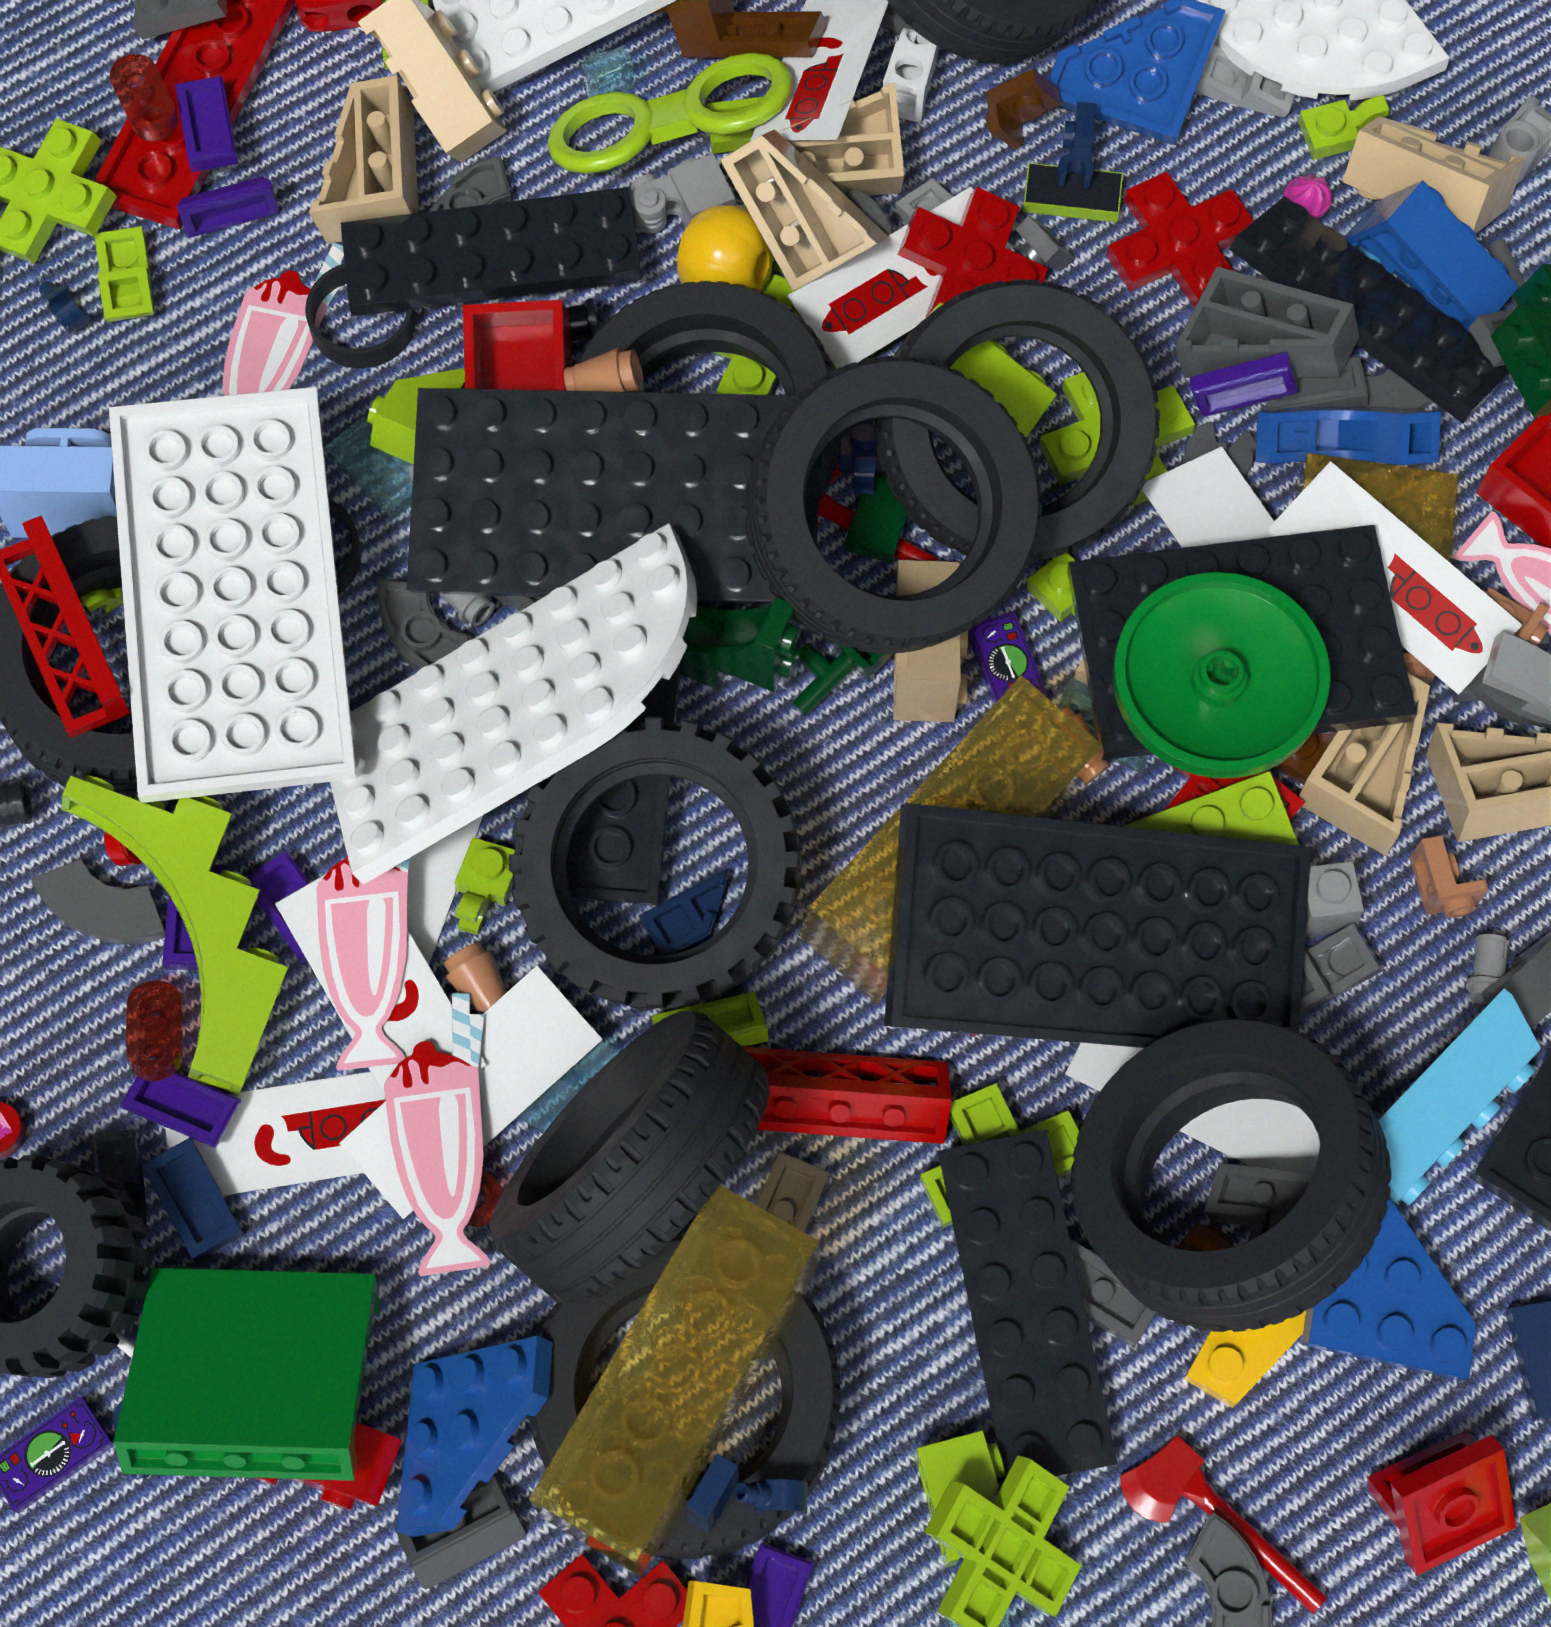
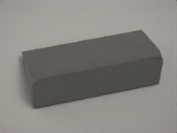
[394,1473,526,1590]

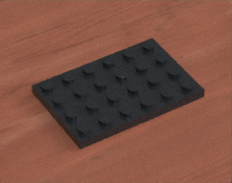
[1067,525,1417,760]

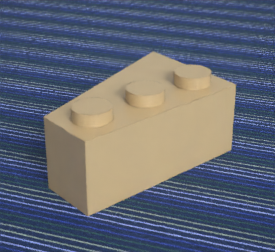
[358,0,507,163]
[309,75,418,244]
[1426,723,1551,842]

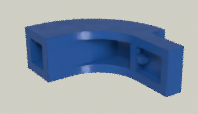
[1256,407,1441,465]

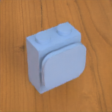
[0,428,117,538]

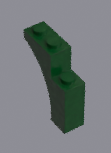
[1490,264,1551,417]
[680,597,801,693]

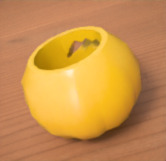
[677,205,774,291]

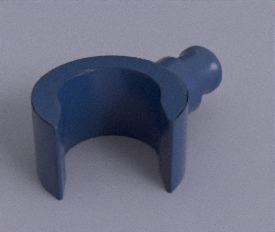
[39,281,91,334]
[734,1479,807,1516]

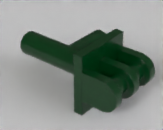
[791,642,893,717]

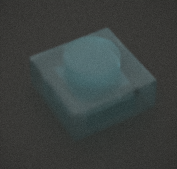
[582,46,634,98]

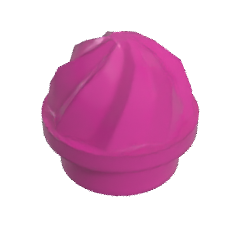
[1283,173,1332,220]

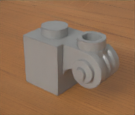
[631,154,736,234]

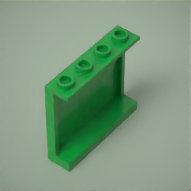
[113,1266,380,1481]

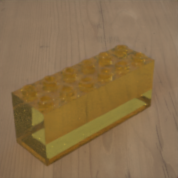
[798,676,1103,1005]
[529,1185,819,1577]

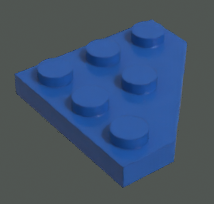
[1049,0,1226,145]
[1301,1199,1476,1381]
[396,1336,553,1537]

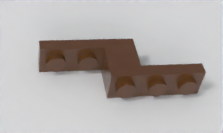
[651,0,826,59]

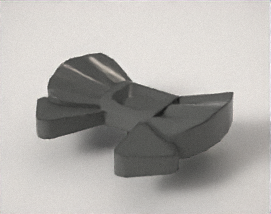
[1183,422,1257,479]

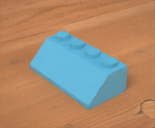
[1378,988,1541,1206]

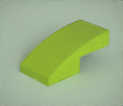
[94,226,155,323]

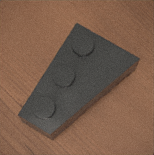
[1175,267,1359,378]

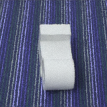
[883,27,939,123]

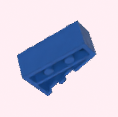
[1344,180,1519,332]

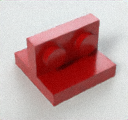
[1367,1430,1516,1576]

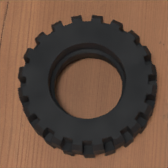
[0,1155,151,1378]

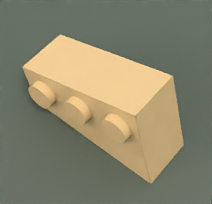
[778,82,904,196]
[1342,117,1526,234]
[720,129,888,291]
[893,560,968,722]
[1299,673,1430,856]

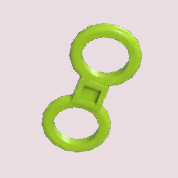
[547,53,793,174]

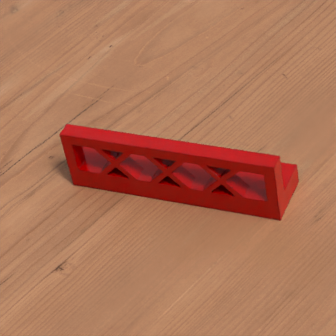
[0,515,130,738]
[741,1046,952,1144]

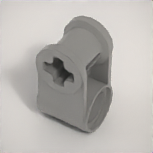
[1488,96,1551,184]

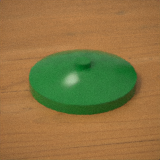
[1113,572,1330,778]

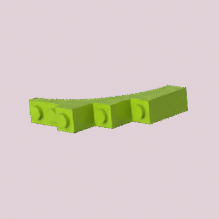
[61,775,288,1096]

